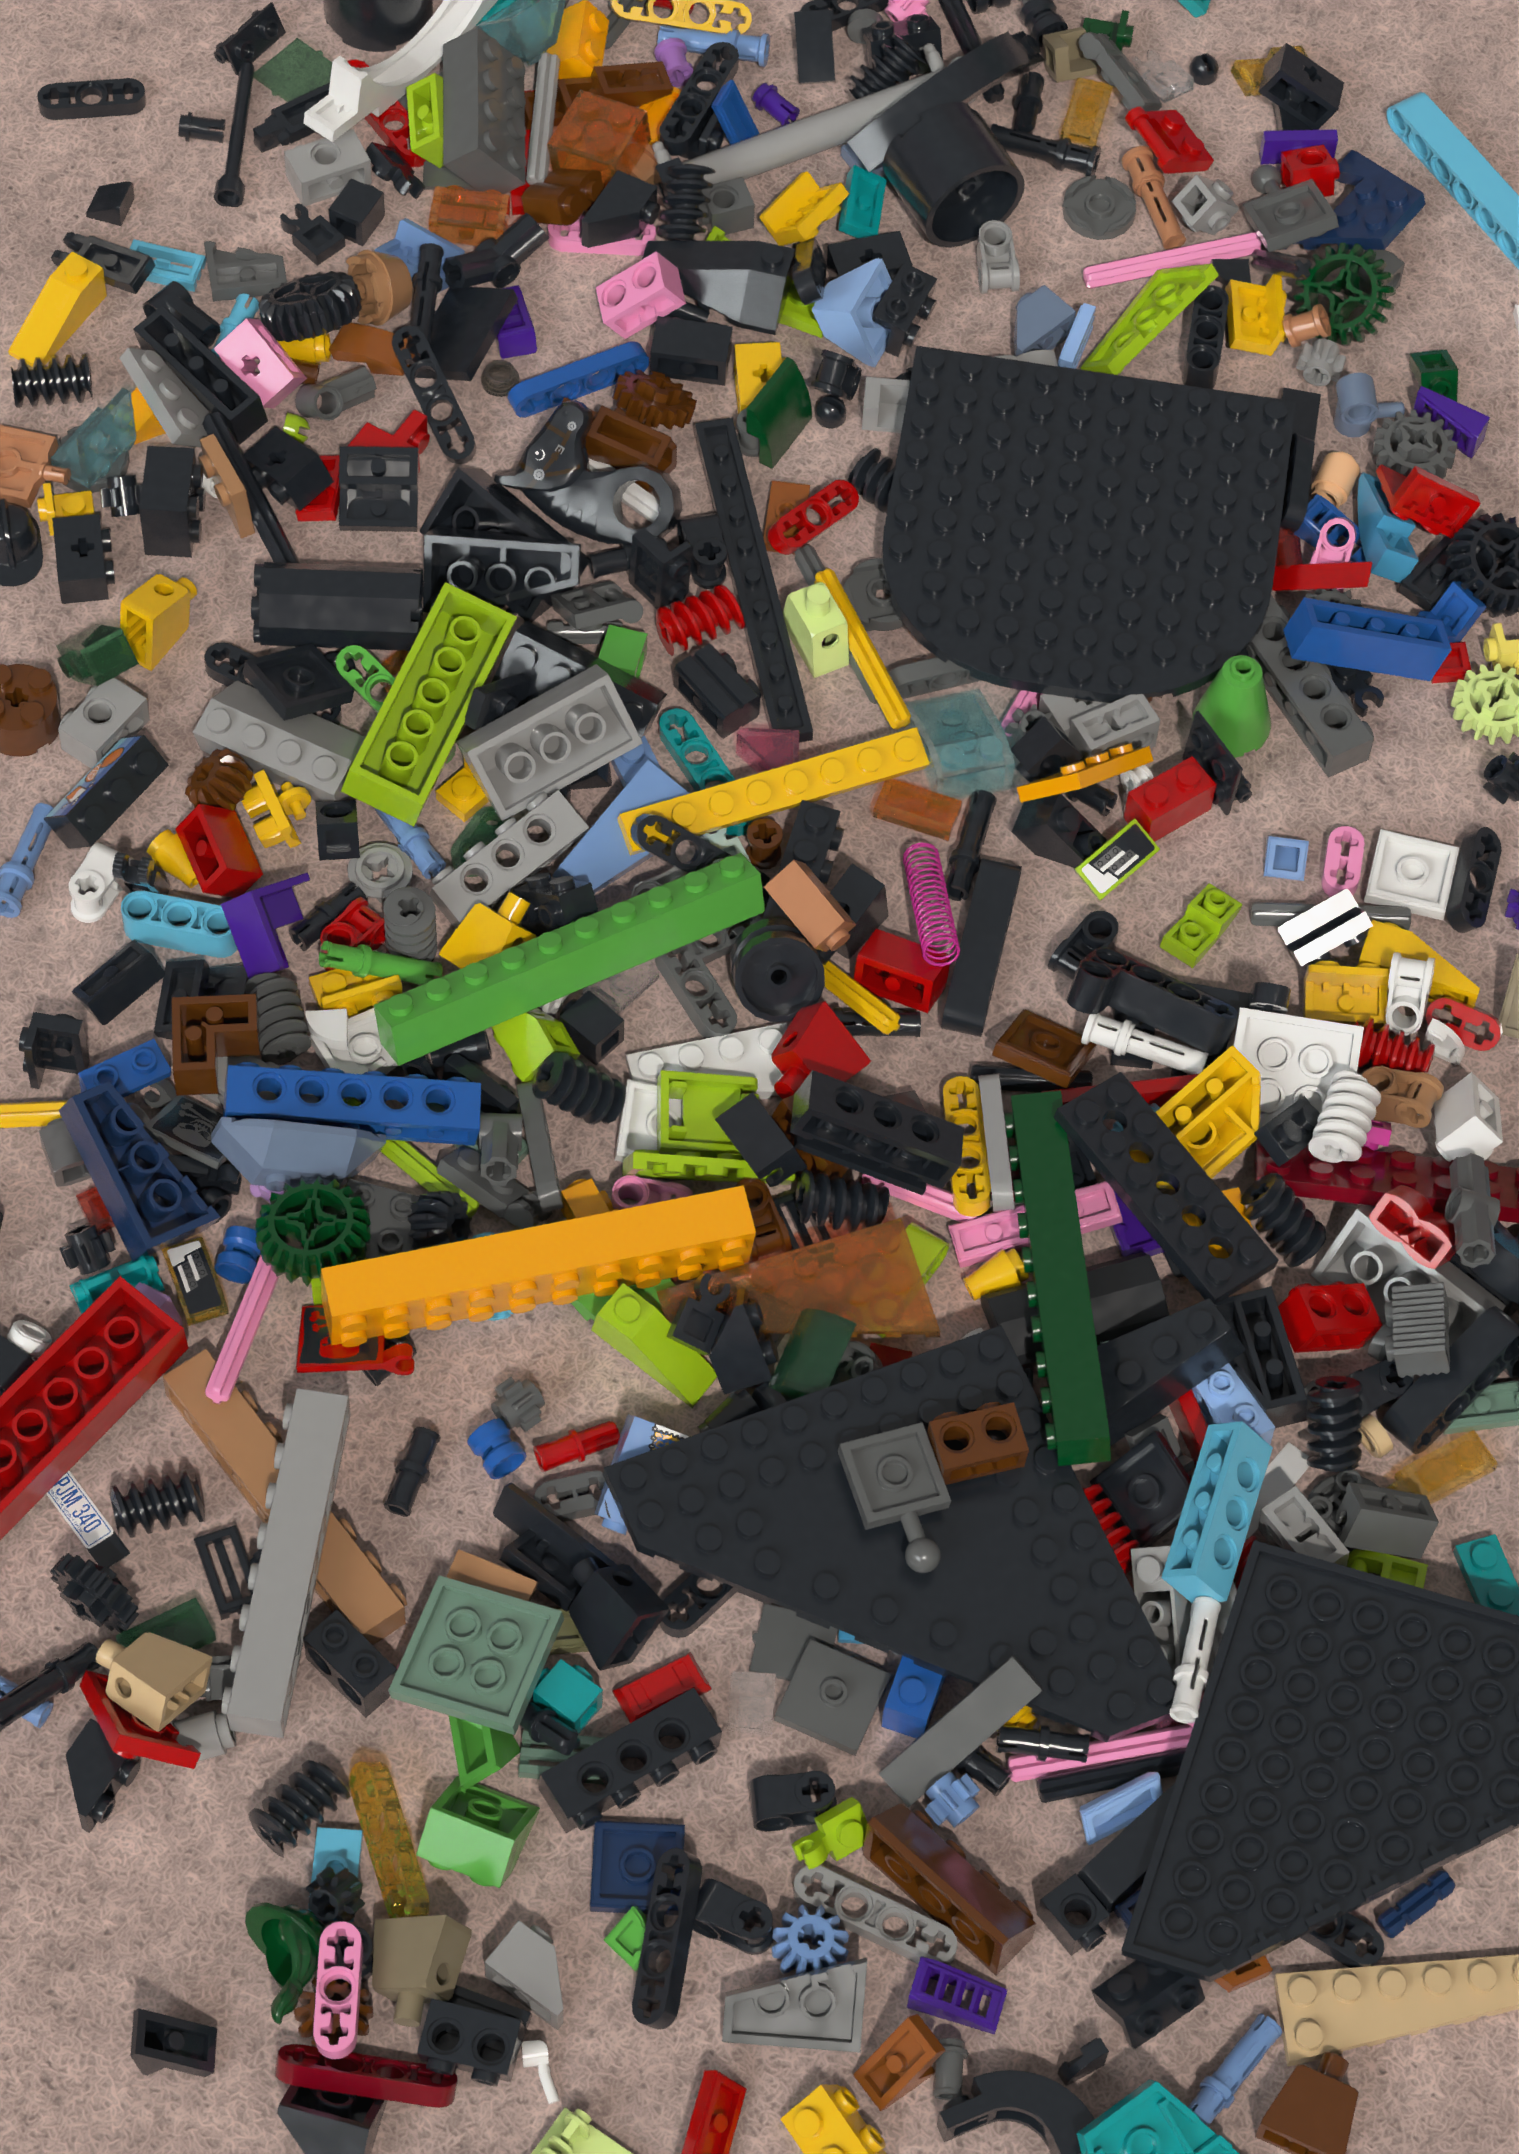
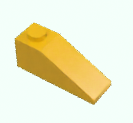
[8,251,107,367]
[1358,920,1480,1009]

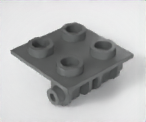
[337,1178,419,1261]

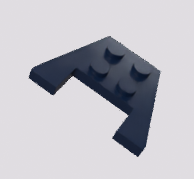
[1282,150,1426,250]

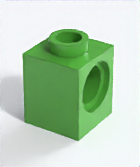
[598,625,647,679]

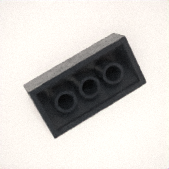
[419,467,591,623]

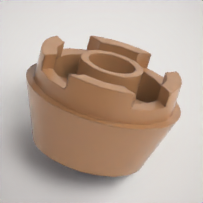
[346,250,413,326]

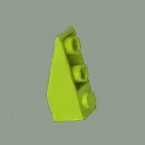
[492,1008,581,1082]

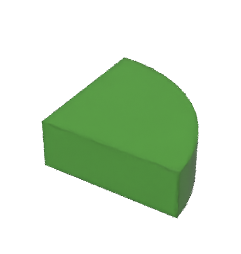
[604,1906,647,1972]

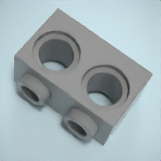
[1069,694,1160,764]
[1258,1486,1349,1567]

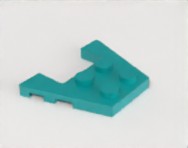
[1077,2079,1240,2154]

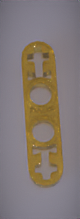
[349,1761,430,1918]

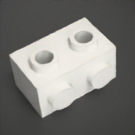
[1434,1072,1503,1161]

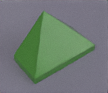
[449,1716,521,1789]

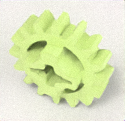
[1451,664,1519,745]

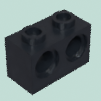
[303,1609,397,1718]
[417,1998,525,2086]

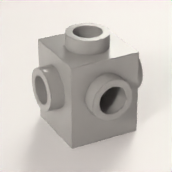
[1172,174,1239,235]

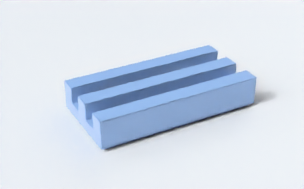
[1058,303,1096,369]

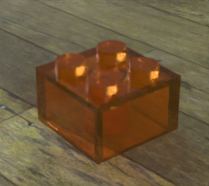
[547,89,651,187]

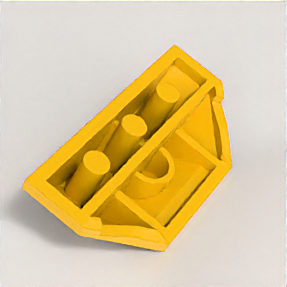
[1129,1045,1261,1189]

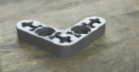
[654,914,762,1039]

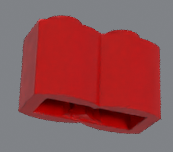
[1369,1185,1456,1269]

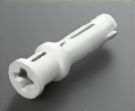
[1081,1013,1209,1074]

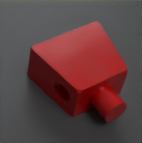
[771,1001,871,1099]

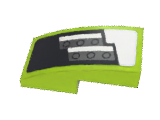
[1074,818,1160,900]

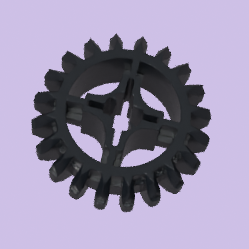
[258,271,362,342]
[1444,513,1519,618]

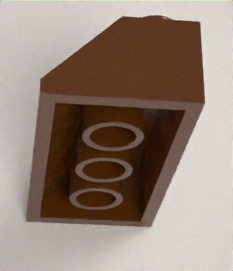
[863,1803,1036,1976]

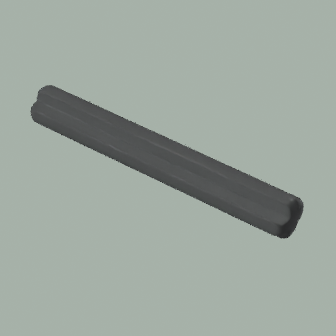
[1250,902,1412,930]

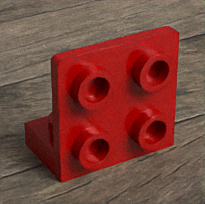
[1376,464,1481,538]

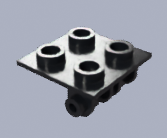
[1182,710,1252,816]

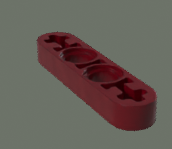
[275,2044,458,2108]

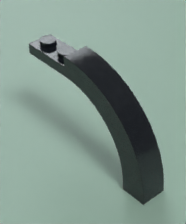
[847,31,1044,172]

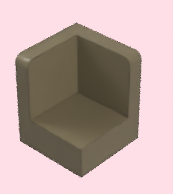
[1043,27,1097,83]

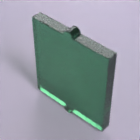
[253,38,332,102]

